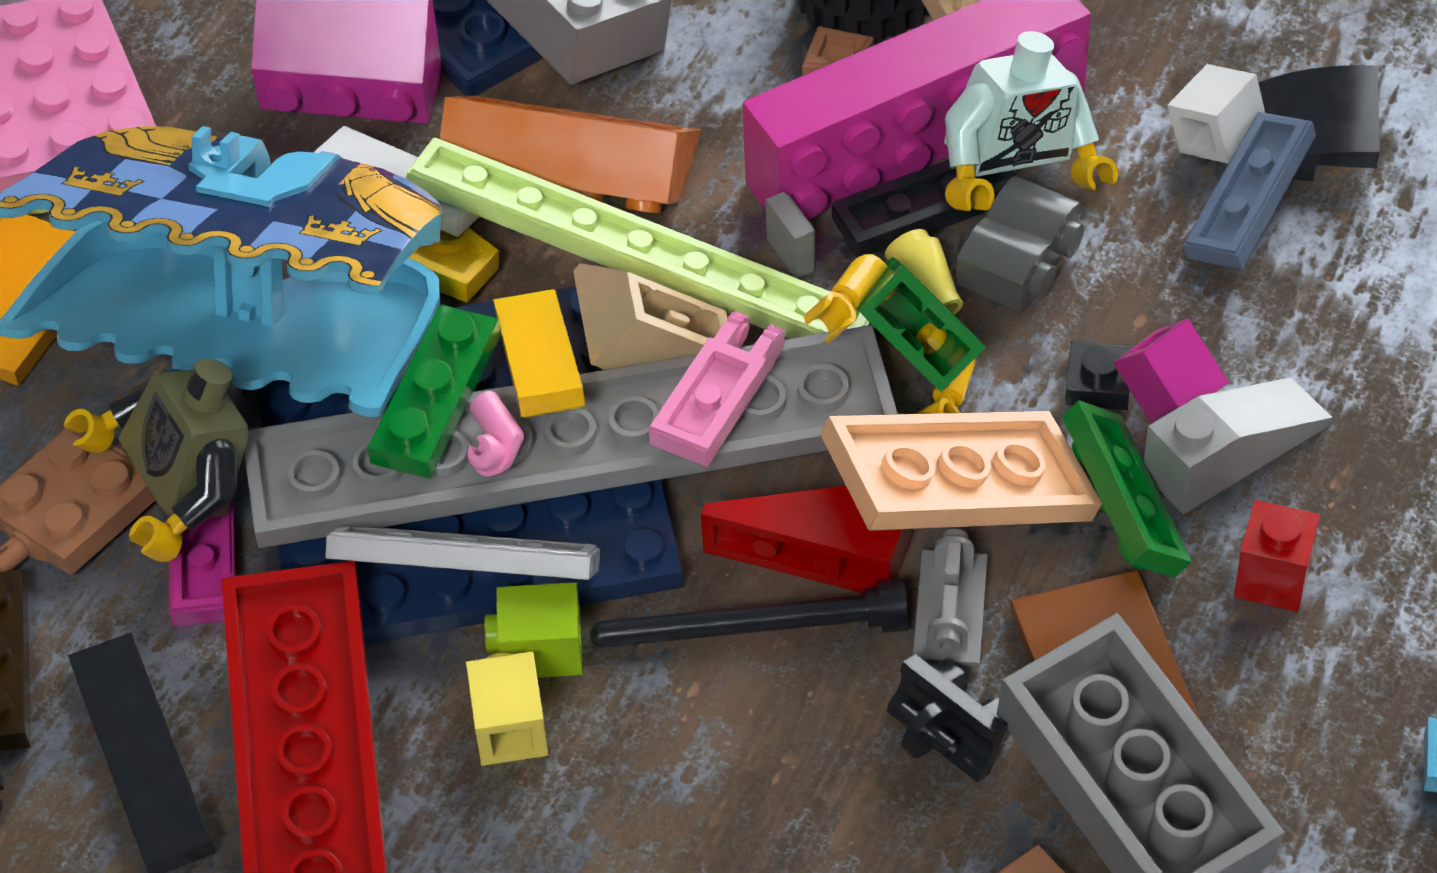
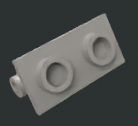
[913,529,988,667]

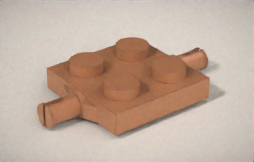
[0,428,156,576]

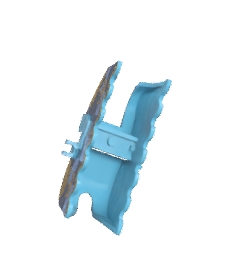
[0,126,441,418]

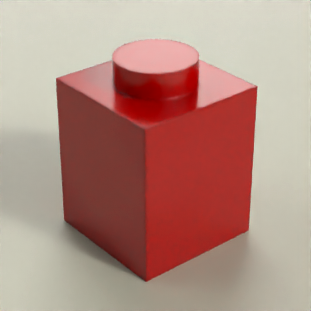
[1233,499,1320,612]

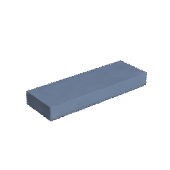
[1183,112,1316,270]

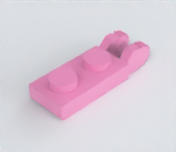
[648,311,786,467]

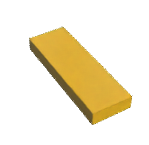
[494,289,585,418]

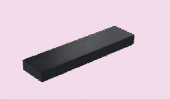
[68,632,216,873]

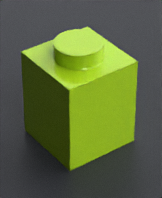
[485,582,583,678]

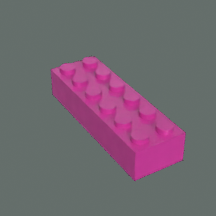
[742,0,1091,220]

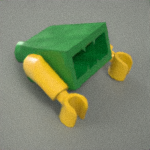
[804,254,986,414]

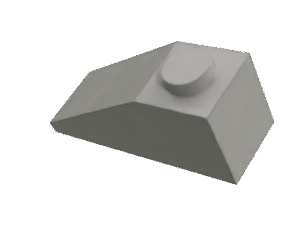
[1144,377,1333,515]

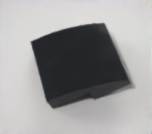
[1258,65,1380,181]

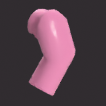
[467,391,524,477]

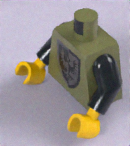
[64,358,249,562]

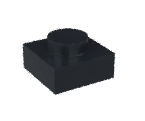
[1065,341,1134,411]

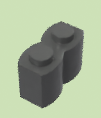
[956,176,1084,313]

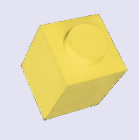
[466,651,549,766]

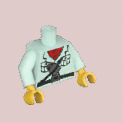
[944,32,1118,211]

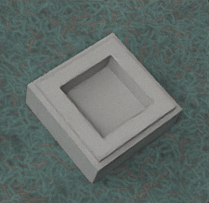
[766,192,815,278]

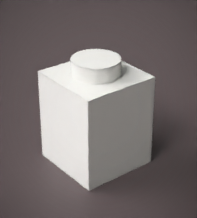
[1167,64,1265,164]

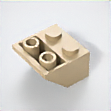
[573,263,727,370]

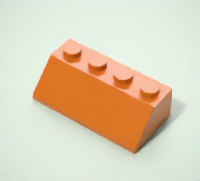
[440,96,701,213]

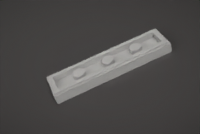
[325,526,600,580]

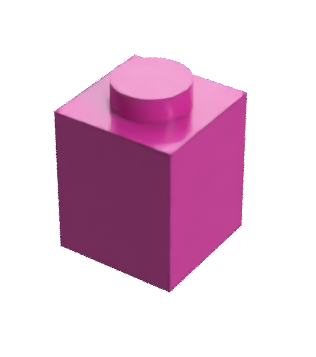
[1112,319,1229,424]

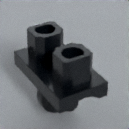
[886,654,1010,782]

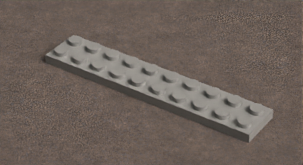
[244,325,898,548]

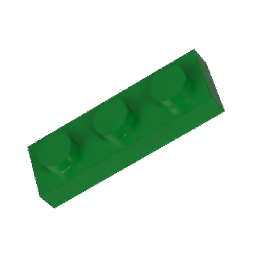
[367,305,501,479]
[1062,401,1192,578]

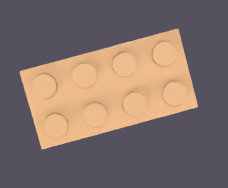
[820,411,1102,531]

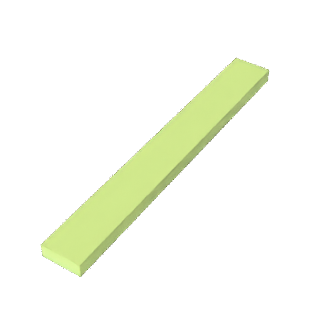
[406,137,873,339]

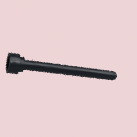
[589,578,909,648]

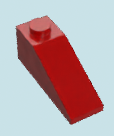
[701,485,912,594]

